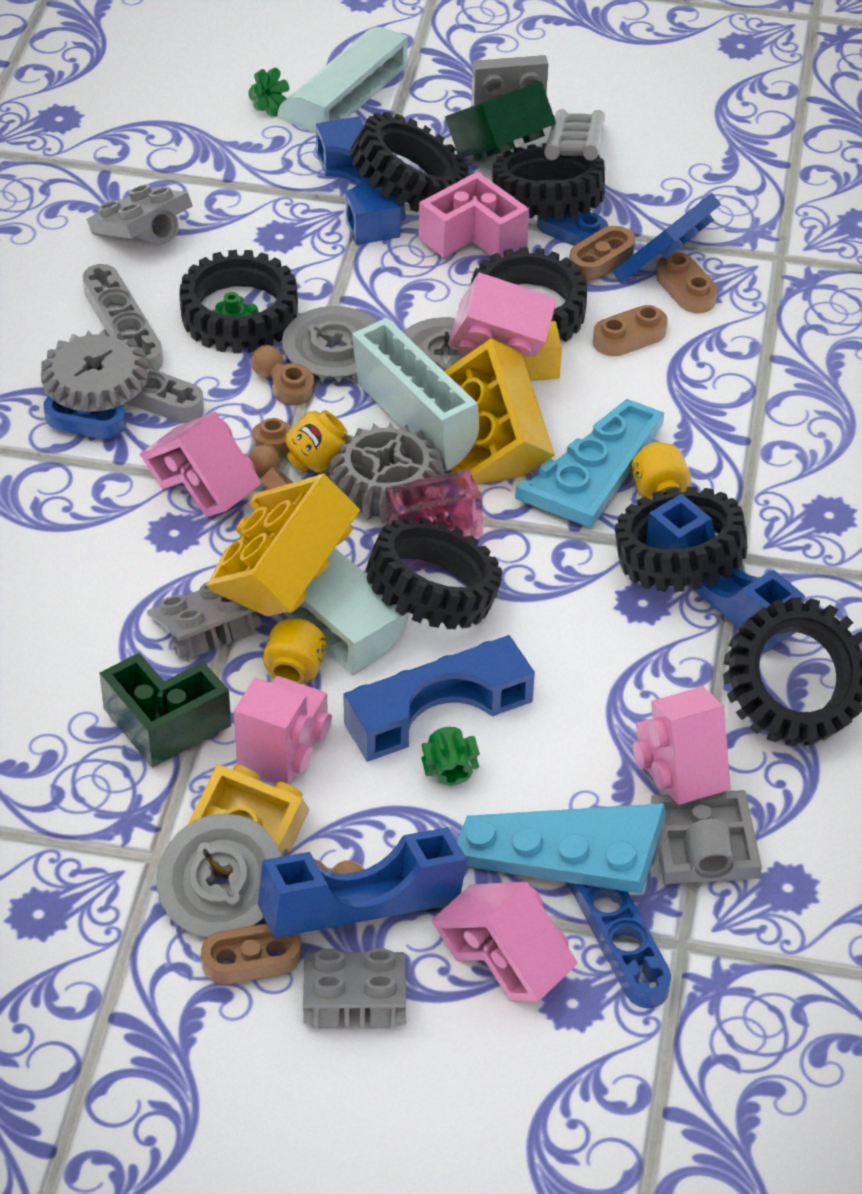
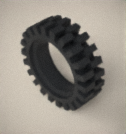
[350,112,470,212]
[723,597,862,746]

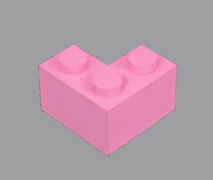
[419,171,529,258]
[448,272,557,357]
[140,411,262,518]
[234,676,332,785]
[633,686,731,805]
[431,882,578,1001]

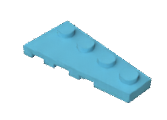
[515,399,665,528]
[457,803,666,894]

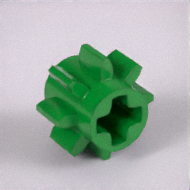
[421,727,480,786]

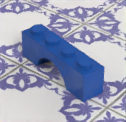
[316,116,406,245]
[645,494,805,652]
[343,635,535,762]
[258,827,467,938]

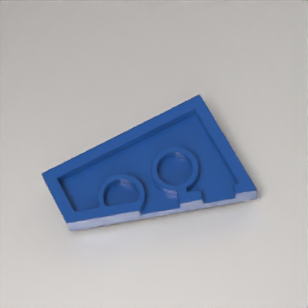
[612,193,721,283]

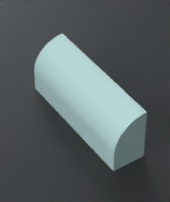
[277,27,408,134]
[352,318,479,472]
[284,548,409,675]

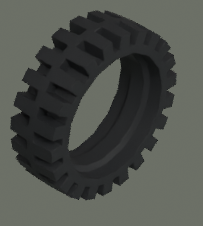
[492,143,605,220]
[471,247,587,342]
[179,250,298,353]
[615,487,748,592]
[366,517,502,630]

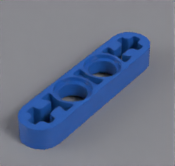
[567,882,671,1009]

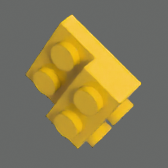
[187,764,310,876]

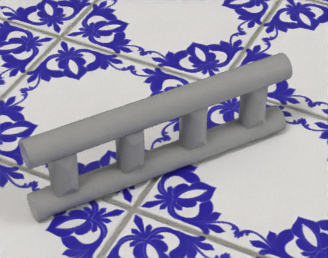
[544,109,605,161]

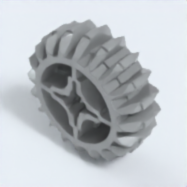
[329,422,444,523]

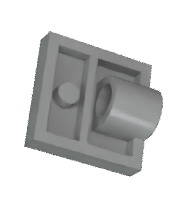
[471,55,549,106]
[86,184,193,244]
[650,790,762,884]

